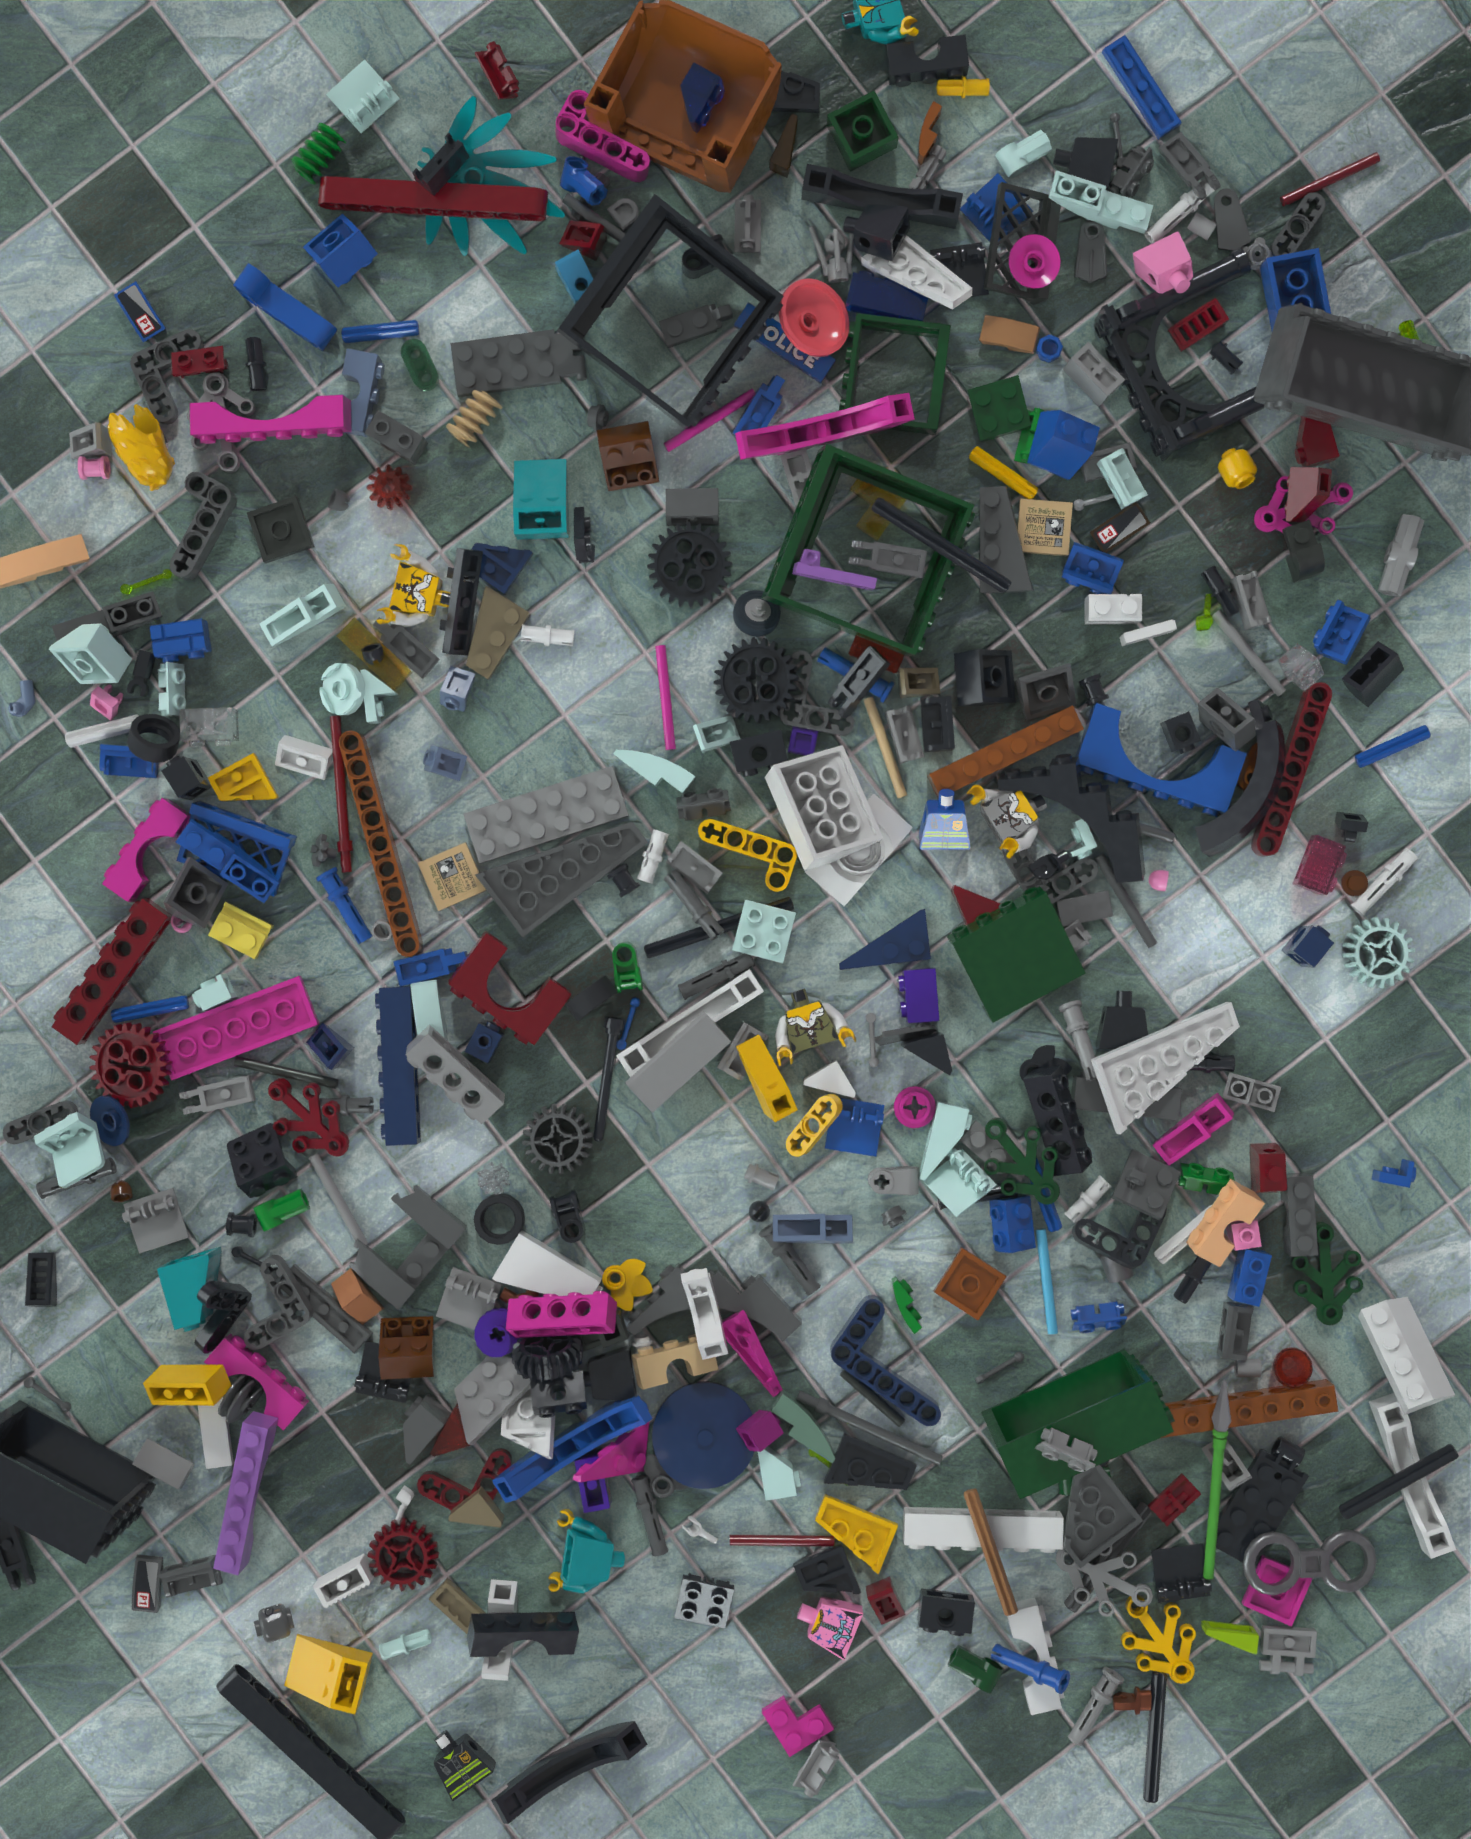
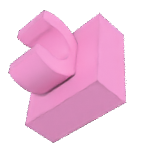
[90,684,123,721]

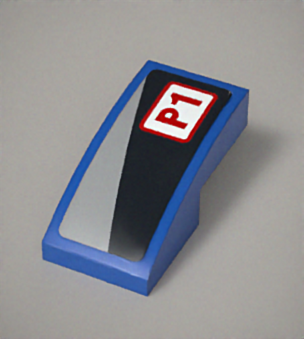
[114,281,166,342]

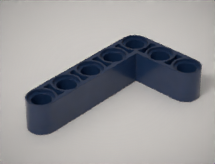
[830,1295,941,1426]

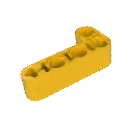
[698,819,797,892]

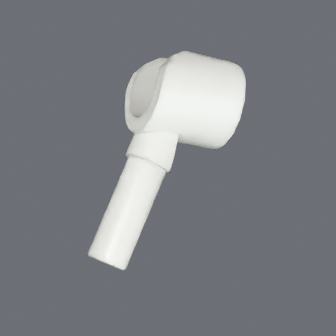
[395,1486,414,1524]
[682,1516,718,1544]

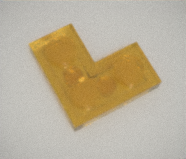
[850,479,907,541]

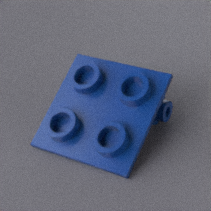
[960,173,1034,242]
[825,1098,885,1157]

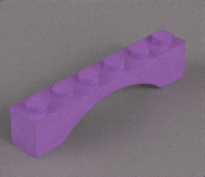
[213,1411,278,1575]

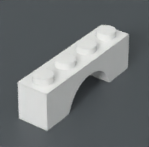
[1007,1597,1064,1715]

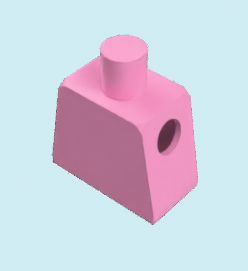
[1133,232,1193,294]

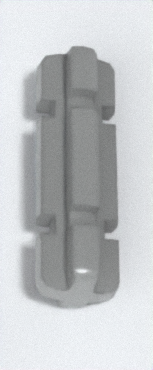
[909,145,946,189]

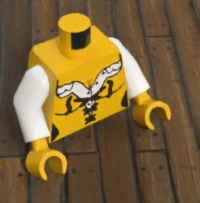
[376,544,450,627]

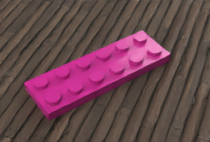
[153,976,319,1081]

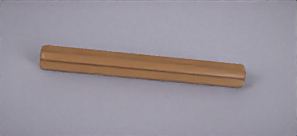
[964,1488,1018,1616]

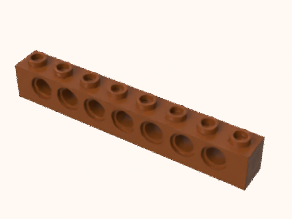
[1161,1379,1339,1438]

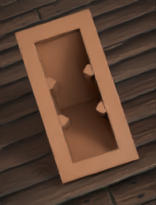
[331,1268,384,1325]

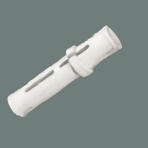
[1144,178,1215,244]
[1351,848,1418,916]

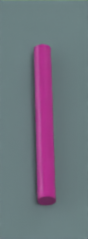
[663,388,755,452]
[655,645,676,750]

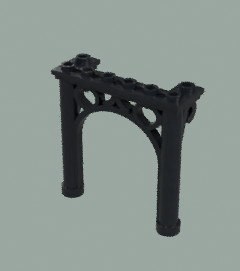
[1094,248,1264,461]

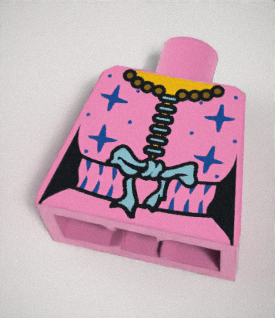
[797,1597,863,1660]

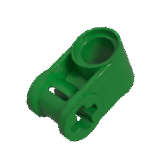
[612,942,643,993]

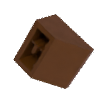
[597,421,660,492]
[378,1316,435,1379]

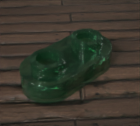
[401,339,439,391]

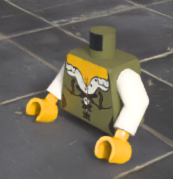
[775,988,856,1066]

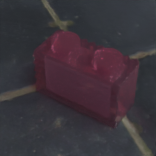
[1292,835,1347,895]

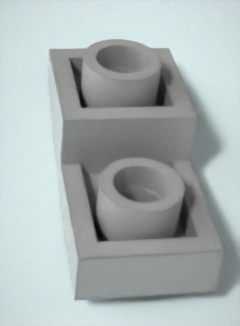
[1222,1072,1281,1112]

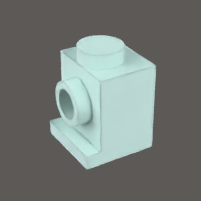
[192,973,237,1011]

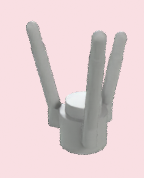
[809,226,854,283]

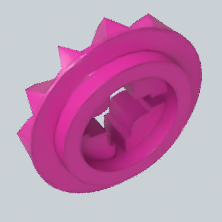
[893,1086,936,1128]

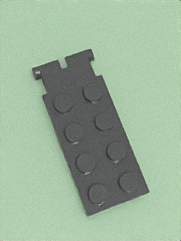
[450,329,587,397]

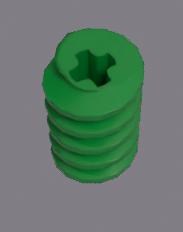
[291,123,347,185]

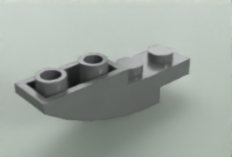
[52,591,162,641]

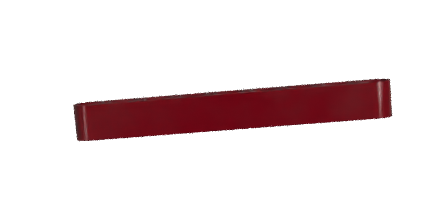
[318,176,548,221]

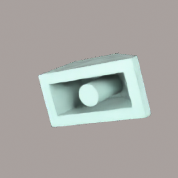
[758,1446,801,1501]

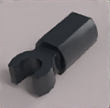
[127,650,156,697]

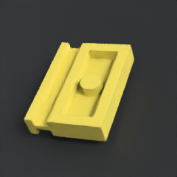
[208,902,274,959]

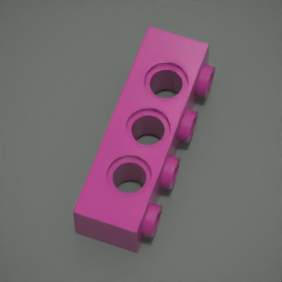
[506,1291,617,1338]

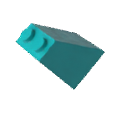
[157,1247,222,1332]

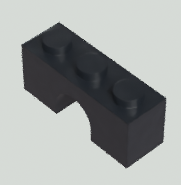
[885,34,969,87]

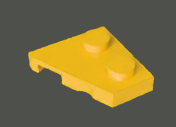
[208,753,279,801]

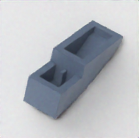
[773,1214,853,1244]

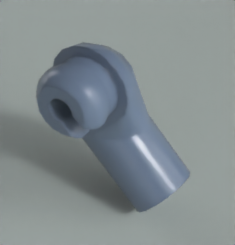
[8,680,36,717]

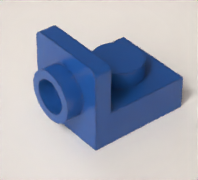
[1372,1159,1416,1188]

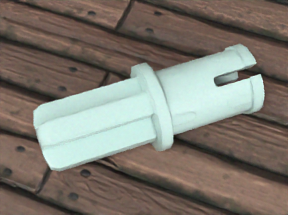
[379,1629,432,1660]

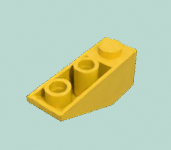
[736,1034,798,1122]

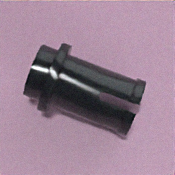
[1209,341,1243,375]

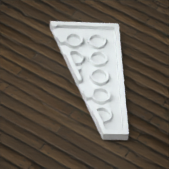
[1091,1002,1240,1135]

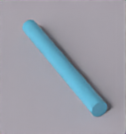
[1036,1228,1058,1334]

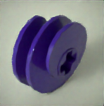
[474,1308,519,1357]

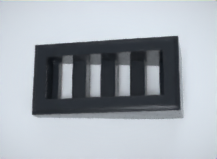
[25,1252,57,1307]

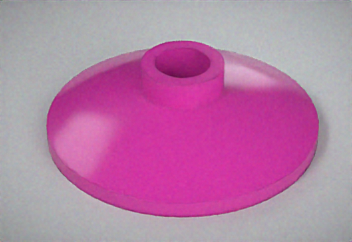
[1009,234,1060,289]

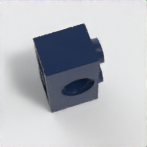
[1281,925,1334,968]

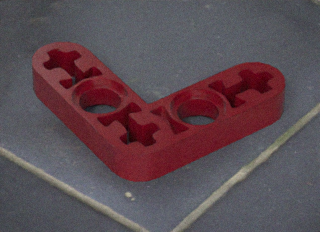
[417,1448,512,1510]

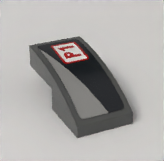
[132,1554,163,1613]

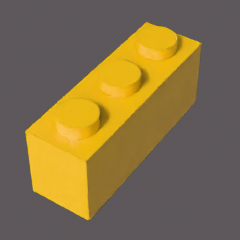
[143,1365,232,1406]

